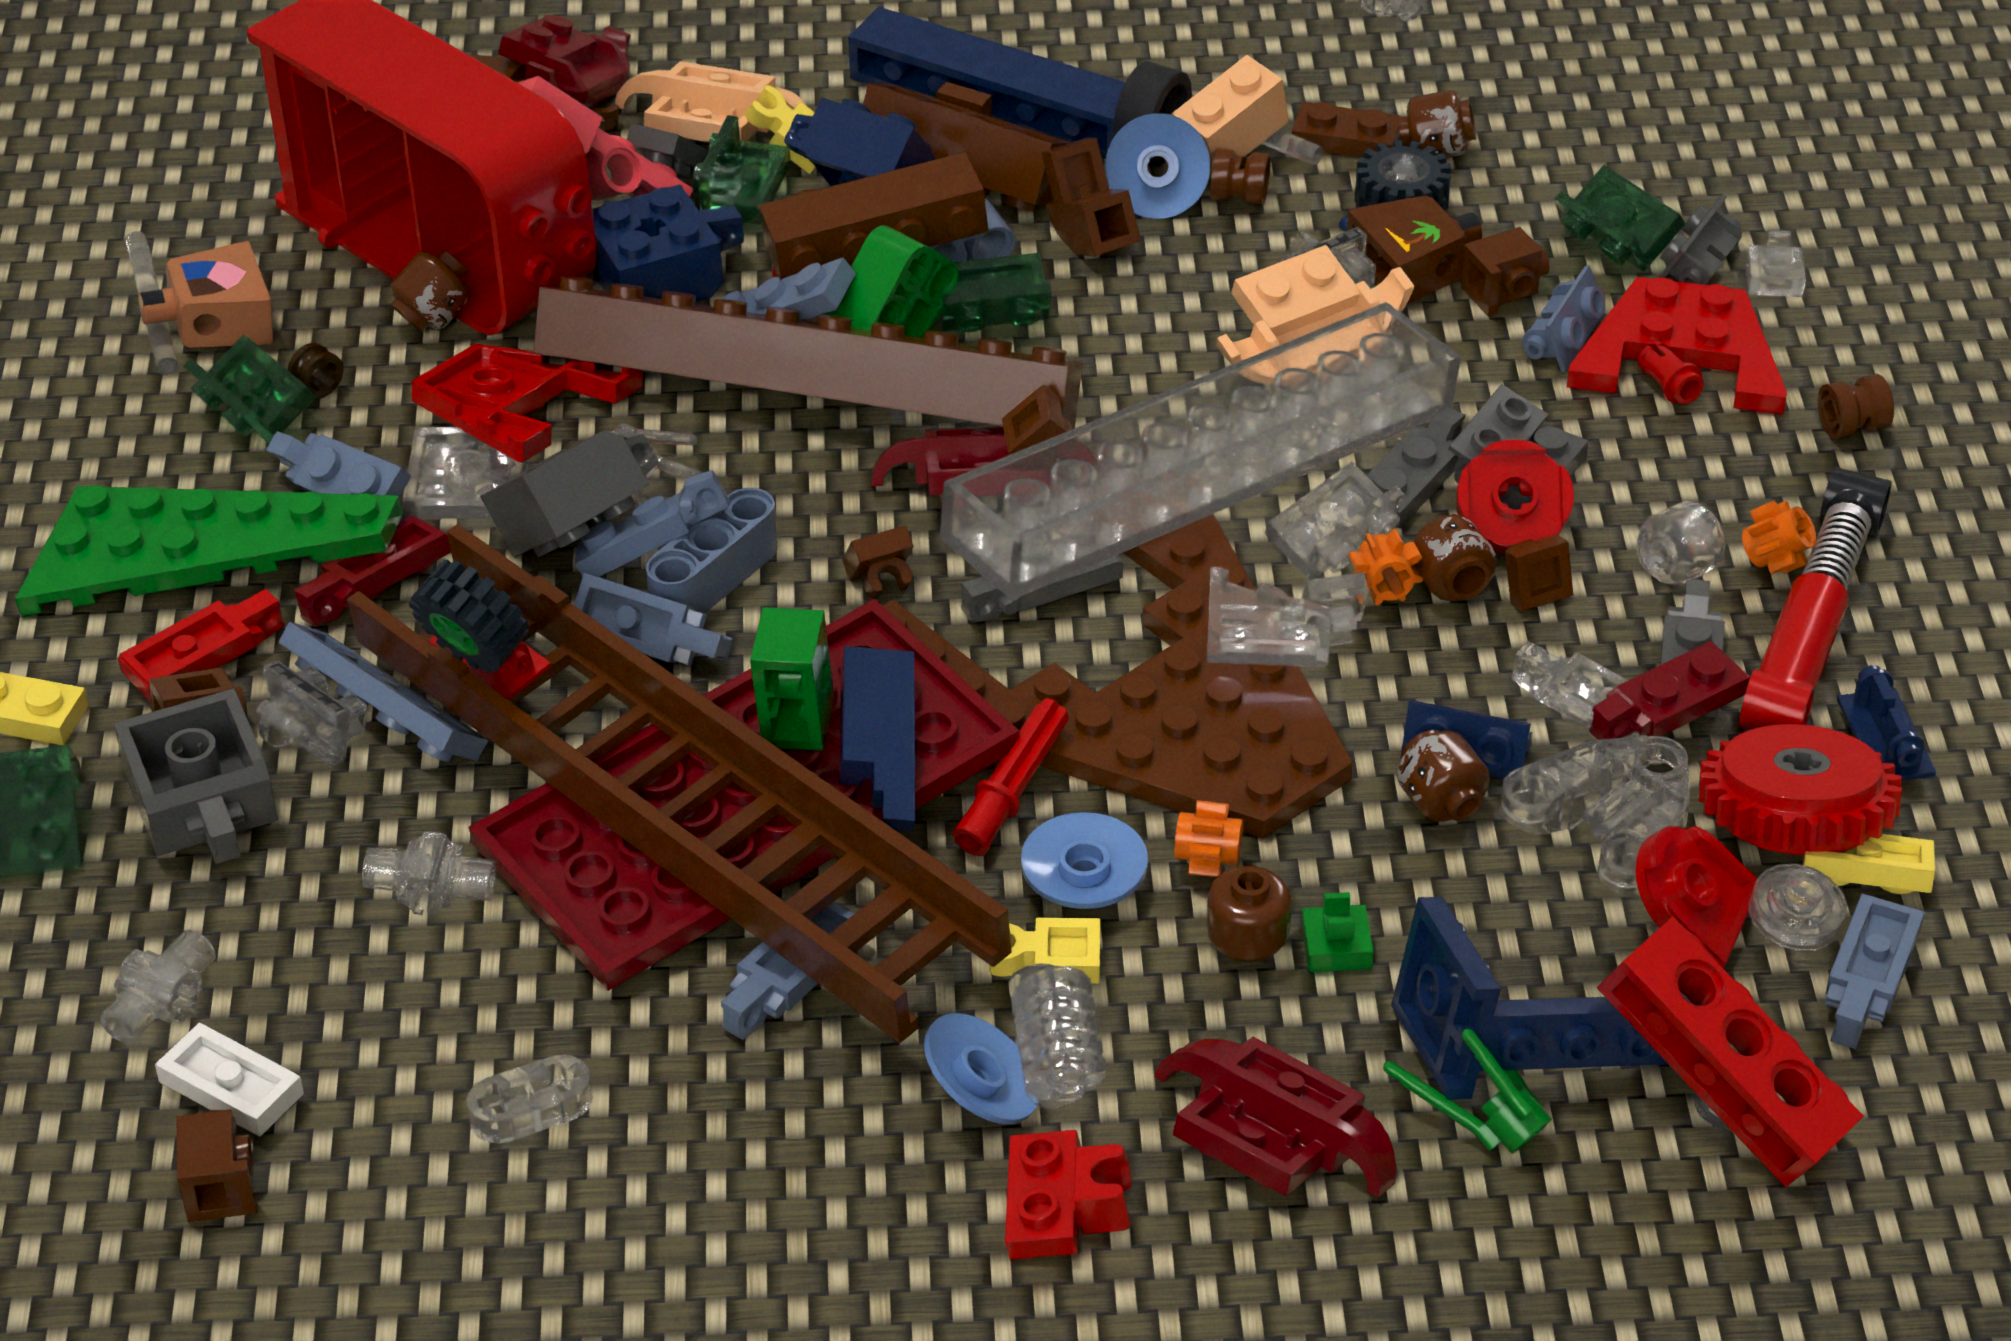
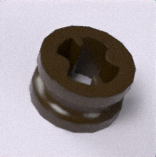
[287,342,344,399]

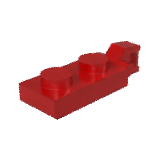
[117,589,285,702]

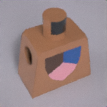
[139,241,273,348]

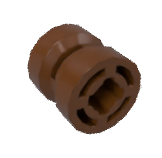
[1210,148,1271,206]
[1817,374,1894,439]

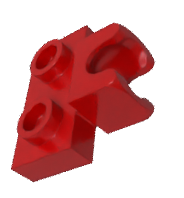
[1005,1130,1133,1260]

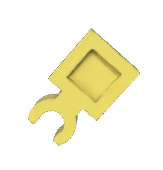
[744,85,815,174]
[989,918,1100,984]

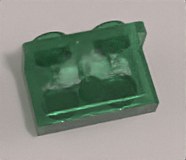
[693,115,791,224]
[1554,165,1686,272]
[939,252,1052,333]
[183,335,316,444]

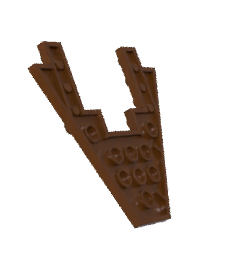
[882,471,1353,839]

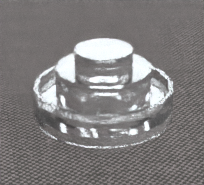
[1748,863,1847,951]

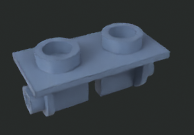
[1522,265,1606,372]

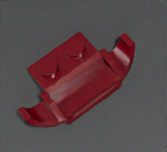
[498,15,631,108]
[871,425,1098,503]
[1153,1036,1397,1198]

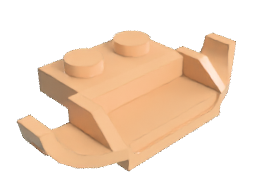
[615,61,807,151]
[1217,245,1415,386]

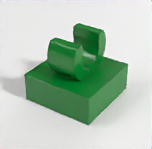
[1301,892,1373,972]

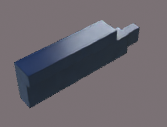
[839,646,915,831]

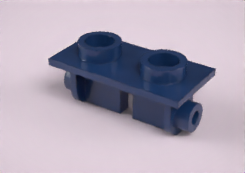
[1837,665,1936,780]
[1400,700,1533,783]

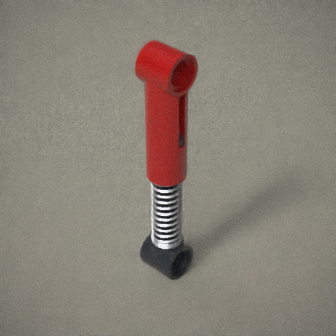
[1739,467,1892,730]

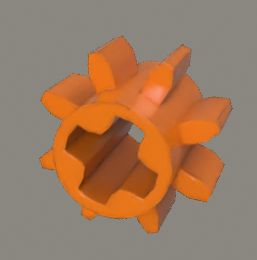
[1742,500,1816,574]
[1348,529,1423,606]
[1174,800,1243,878]

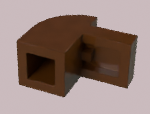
[1041,138,1141,256]

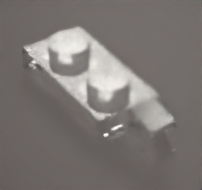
[1512,641,1664,758]

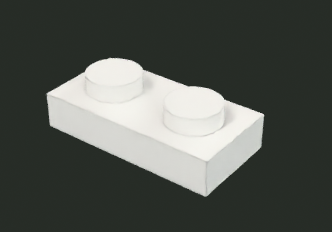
[155,1022,304,1137]

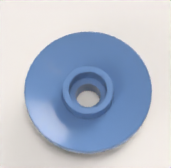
[1105,113,1210,219]
[1021,812,1148,909]
[924,1013,1040,1124]

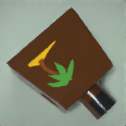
[1346,196,1482,305]

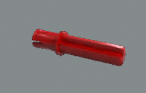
[951,698,1069,856]

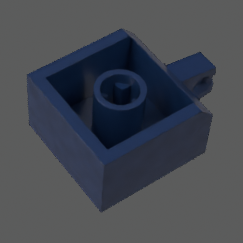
[784,98,936,186]
[592,184,744,302]

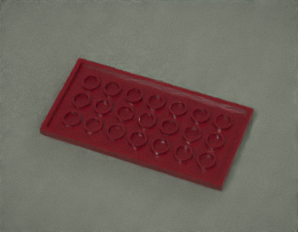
[468,599,1020,991]

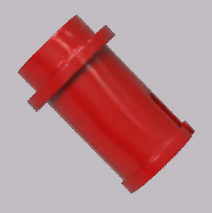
[1638,341,1704,404]

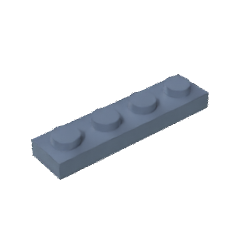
[278,622,489,762]

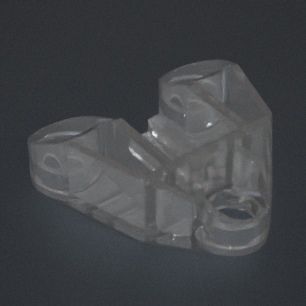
[1500,736,1690,899]

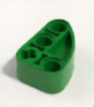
[826,225,959,338]

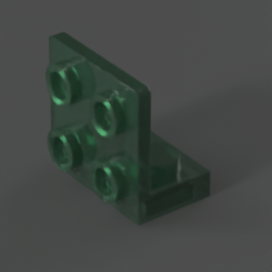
[0,744,82,878]

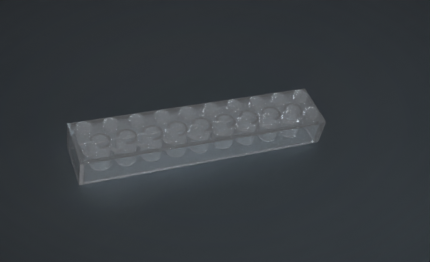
[940,302,1461,600]

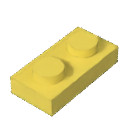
[0,672,89,746]
[1802,834,1935,894]

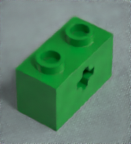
[750,607,835,751]

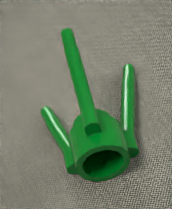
[1383,1028,1552,1154]

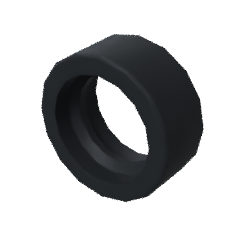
[1112,61,1192,166]

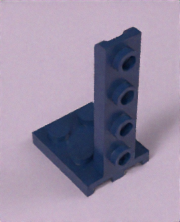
[1391,897,1691,1100]

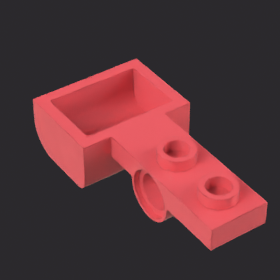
[518,76,693,201]

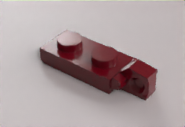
[294,515,451,627]
[1589,641,1750,747]

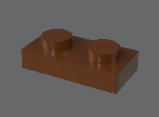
[1291,101,1403,158]

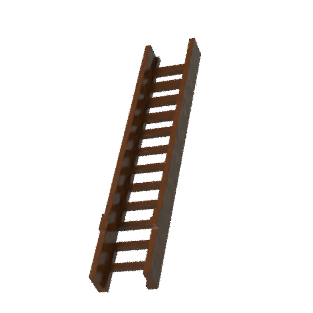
[347,524,1012,1043]

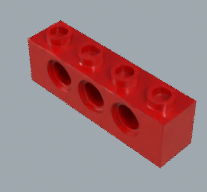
[1597,916,1864,1188]

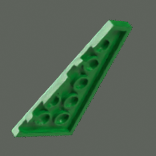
[15,485,403,616]

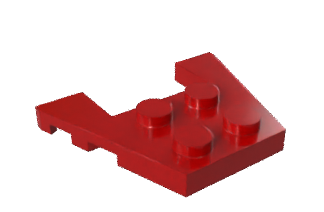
[1567,277,1787,415]
[412,344,643,463]

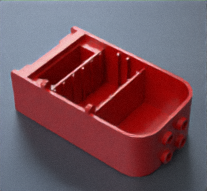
[246,0,597,335]

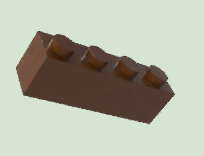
[863,83,1071,211]
[759,152,989,279]

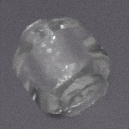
[1637,501,1725,586]

